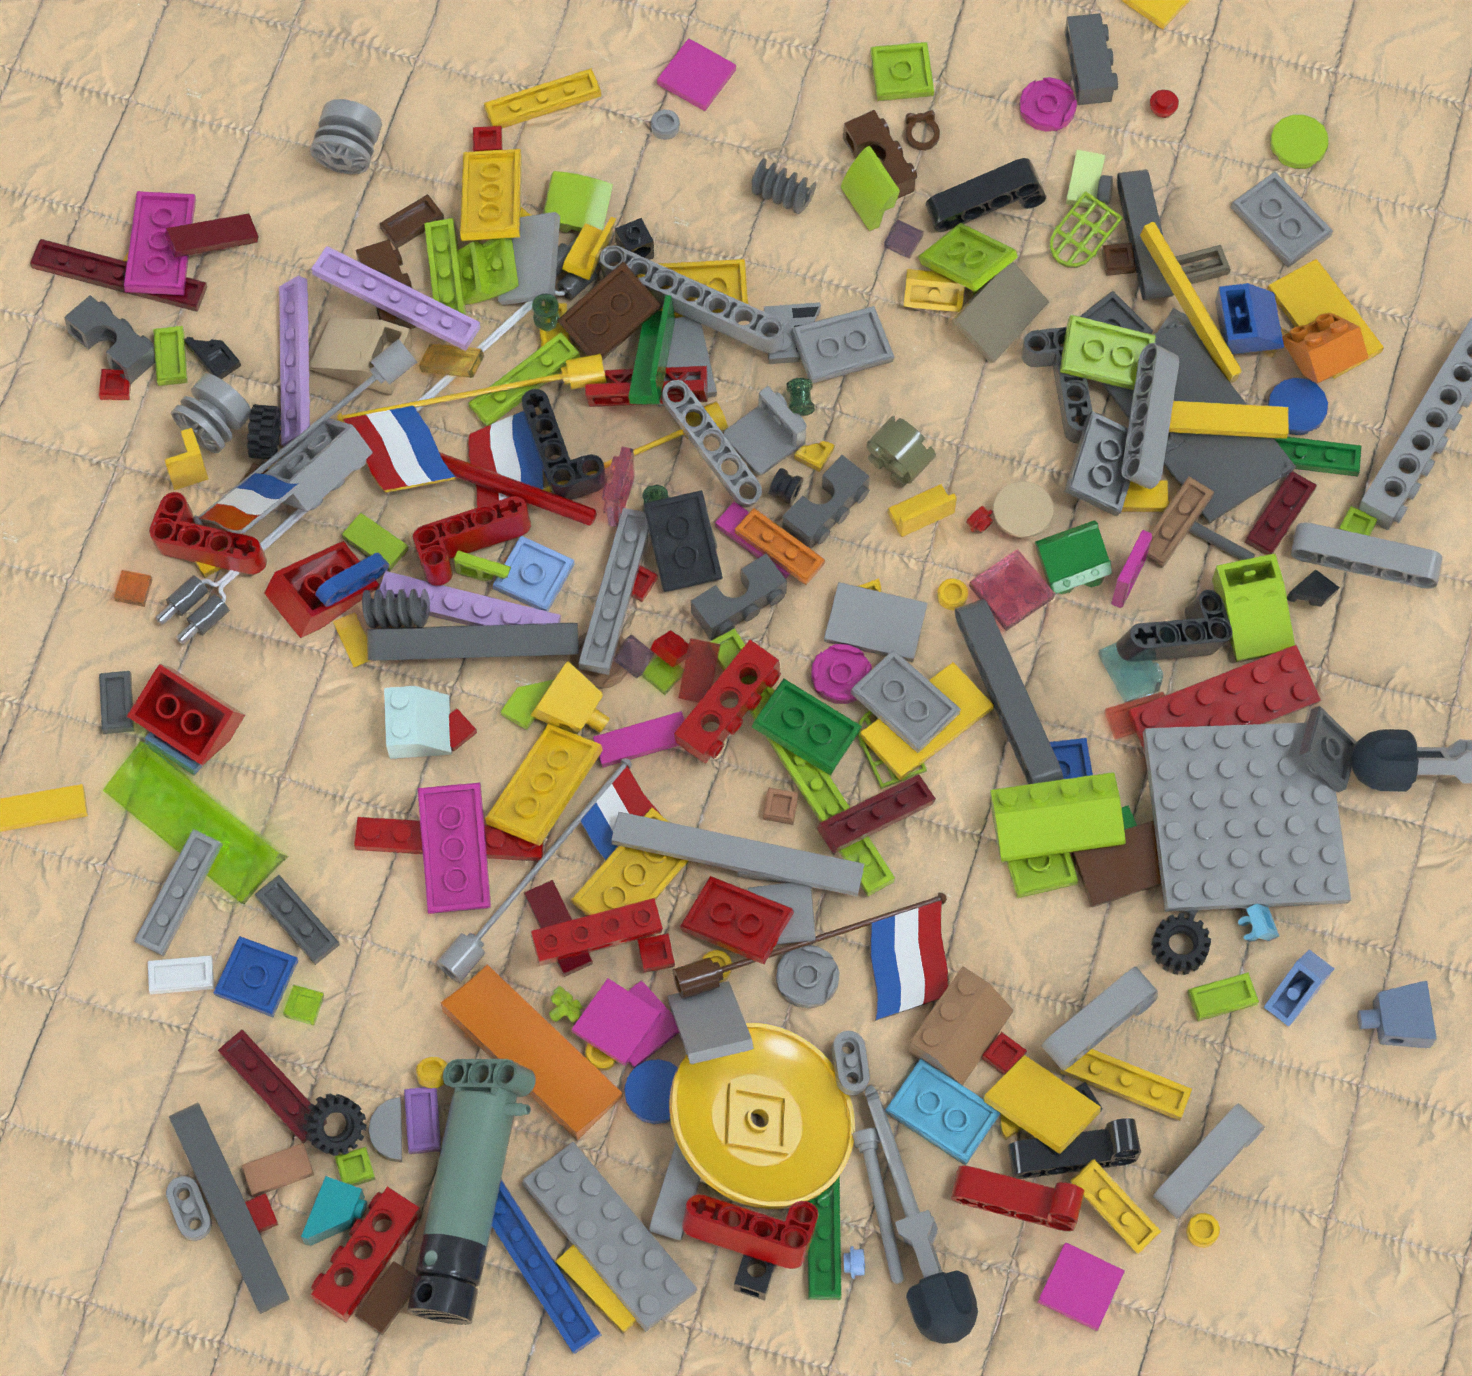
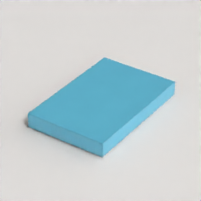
[885,1059,1001,1166]

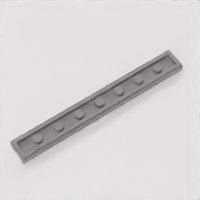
[611,812,864,897]

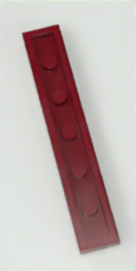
[30,239,207,312]

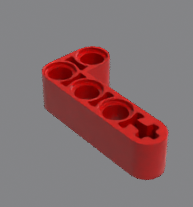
[149,492,267,574]
[413,496,531,586]
[951,1166,1085,1231]
[682,1194,818,1269]

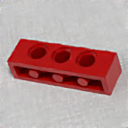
[674,639,781,764]
[531,898,663,966]
[311,1186,422,1323]

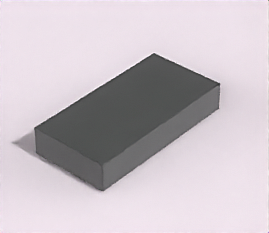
[99,671,134,734]

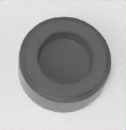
[1097,175,1113,205]

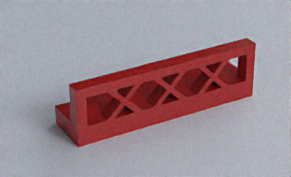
[585,366,708,407]

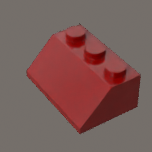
[127,664,245,765]

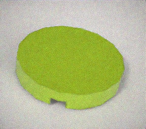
[1270,114,1329,169]

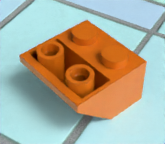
[1282,313,1369,383]

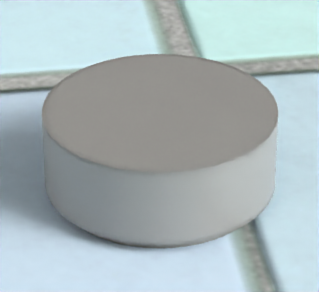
[651,110,680,140]

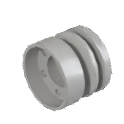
[310,99,382,174]
[171,373,251,453]

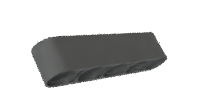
[1117,169,1174,300]

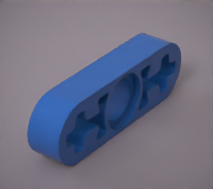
[315,553,390,607]

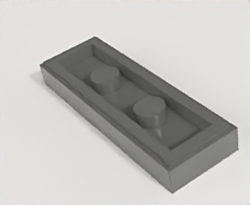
[255,875,340,965]

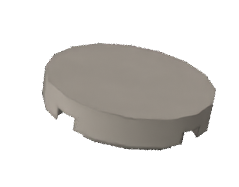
[776,945,840,1009]

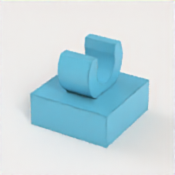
[1238,904,1279,941]

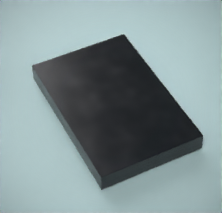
[643,490,723,593]

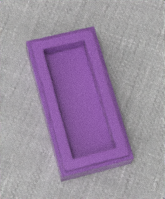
[404,1087,441,1155]

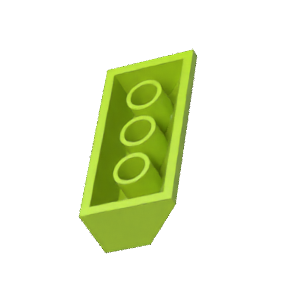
[990,772,1126,862]

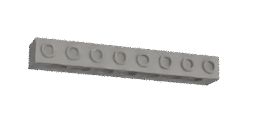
[1358,318,1472,530]

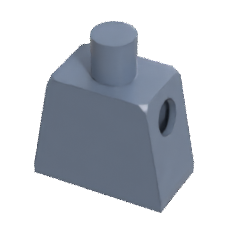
[1357,981,1437,1048]

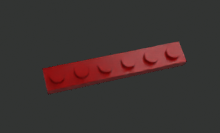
[354,817,544,862]

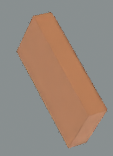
[242,1143,314,1198]

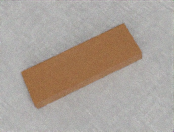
[1147,476,1214,568]

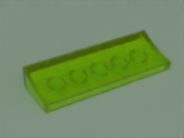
[103,741,289,904]

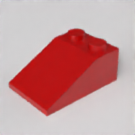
[264,541,380,638]

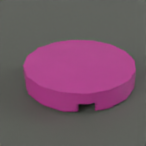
[1019,77,1077,132]
[811,644,872,704]

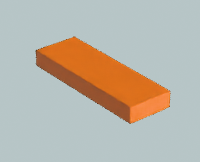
[735,508,825,585]

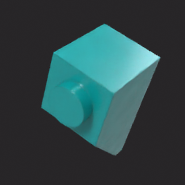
[301,1176,367,1246]

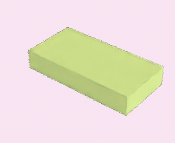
[1066,150,1105,209]

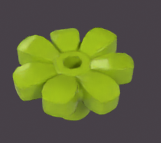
[549,986,583,1023]

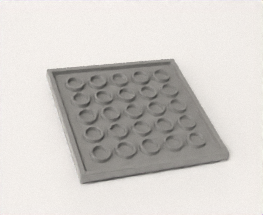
[1143,723,1351,912]

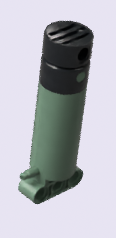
[407,1059,536,1325]

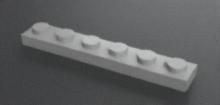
[579,508,649,675]

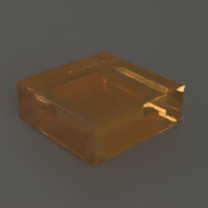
[114,570,153,607]

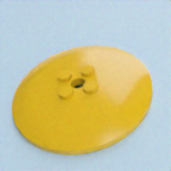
[669,1023,855,1209]

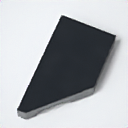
[184,337,241,379]
[1287,569,1340,607]

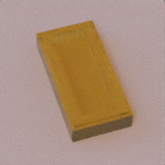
[418,343,485,378]

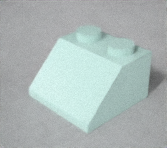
[384,686,452,759]

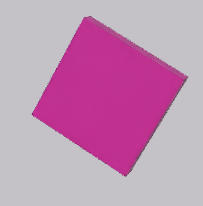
[657,38,736,111]
[1111,530,1153,608]
[572,978,661,1066]
[628,980,679,1069]
[1037,1242,1125,1331]

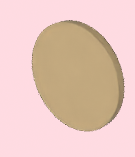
[993,481,1054,538]

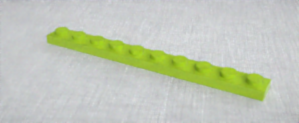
[708,628,895,897]

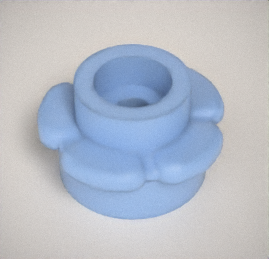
[844,1246,865,1279]

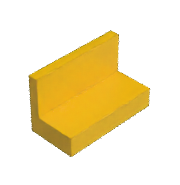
[562,217,616,280]
[903,269,965,312]
[164,428,209,491]
[888,484,957,537]

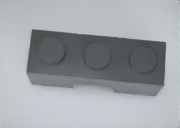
[64,295,156,384]
[782,455,870,549]
[691,554,787,641]

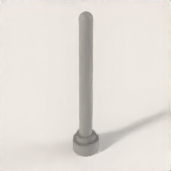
[852,1128,904,1284]

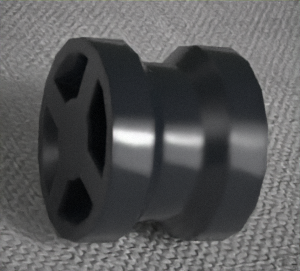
[769,468,803,505]

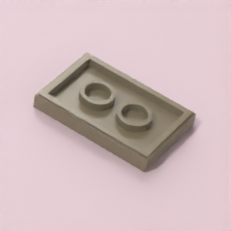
[951,262,1049,363]

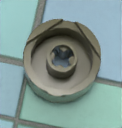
[867,416,936,487]

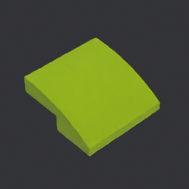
[840,146,900,231]
[543,171,613,233]
[458,238,519,305]

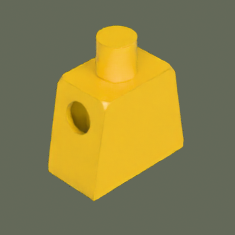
[531,661,610,735]

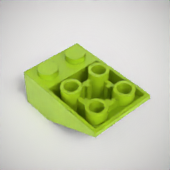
[1212,554,1295,662]

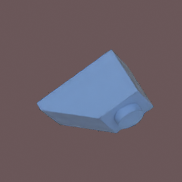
[1264,949,1334,1026]

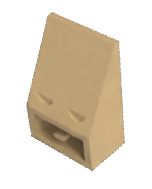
[309,317,413,395]

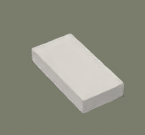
[148,956,214,995]

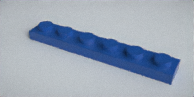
[492,1179,602,1354]

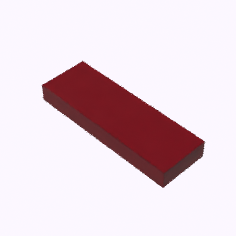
[165,213,259,258]
[1245,471,1317,555]
[524,880,593,977]

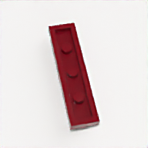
[816,774,936,854]
[218,1029,327,1143]

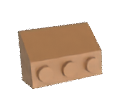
[908,966,1014,1085]

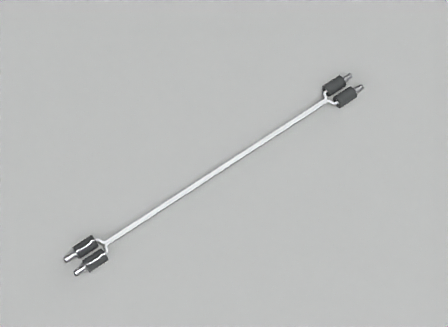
[156,236,601,644]

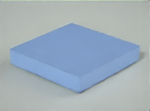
[493,536,575,612]

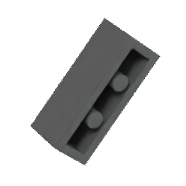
[1064,13,1118,105]

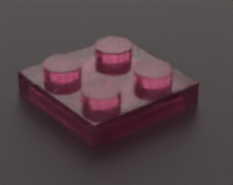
[602,446,635,527]
[969,549,1055,631]

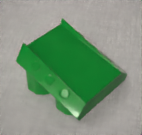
[1035,520,1112,595]

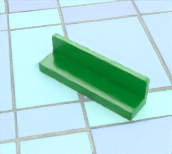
[629,295,675,404]

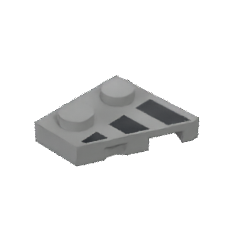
[764,302,821,364]

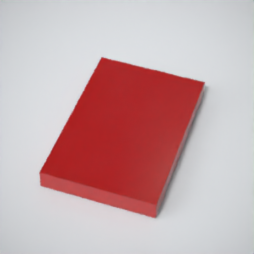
[680,876,794,964]

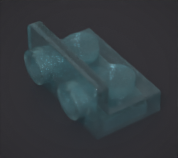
[1098,642,1163,706]

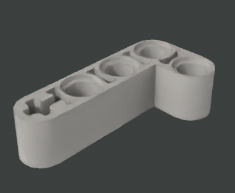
[1042,967,1158,1071]
[1153,1103,1265,1219]

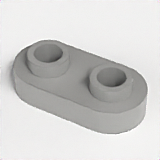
[831,1031,870,1095]
[166,1176,212,1241]

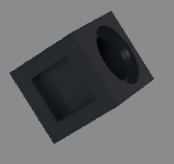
[615,218,654,260]
[734,1255,777,1301]

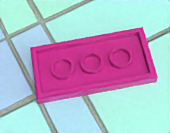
[124,191,196,295]
[417,782,491,914]

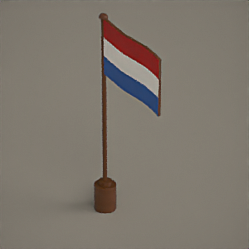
[673,892,948,1021]

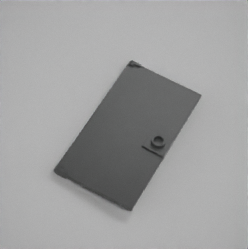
[1101,318,1296,524]

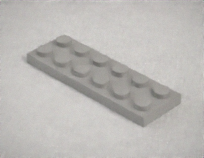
[522,1142,697,1332]

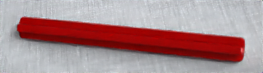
[439,452,597,526]

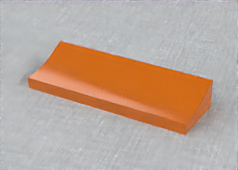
[440,964,623,1141]

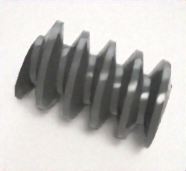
[751,158,816,214]
[362,589,430,628]

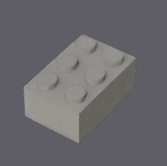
[265,418,373,512]

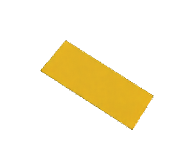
[333,612,371,667]

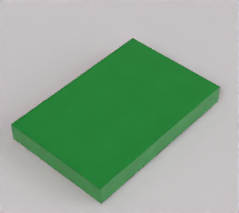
[752,678,862,776]

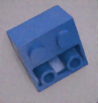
[1215,283,1284,354]

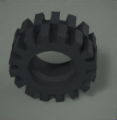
[247,404,281,460]
[1151,913,1211,975]
[303,1093,367,1156]

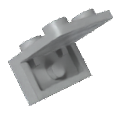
[724,386,807,475]

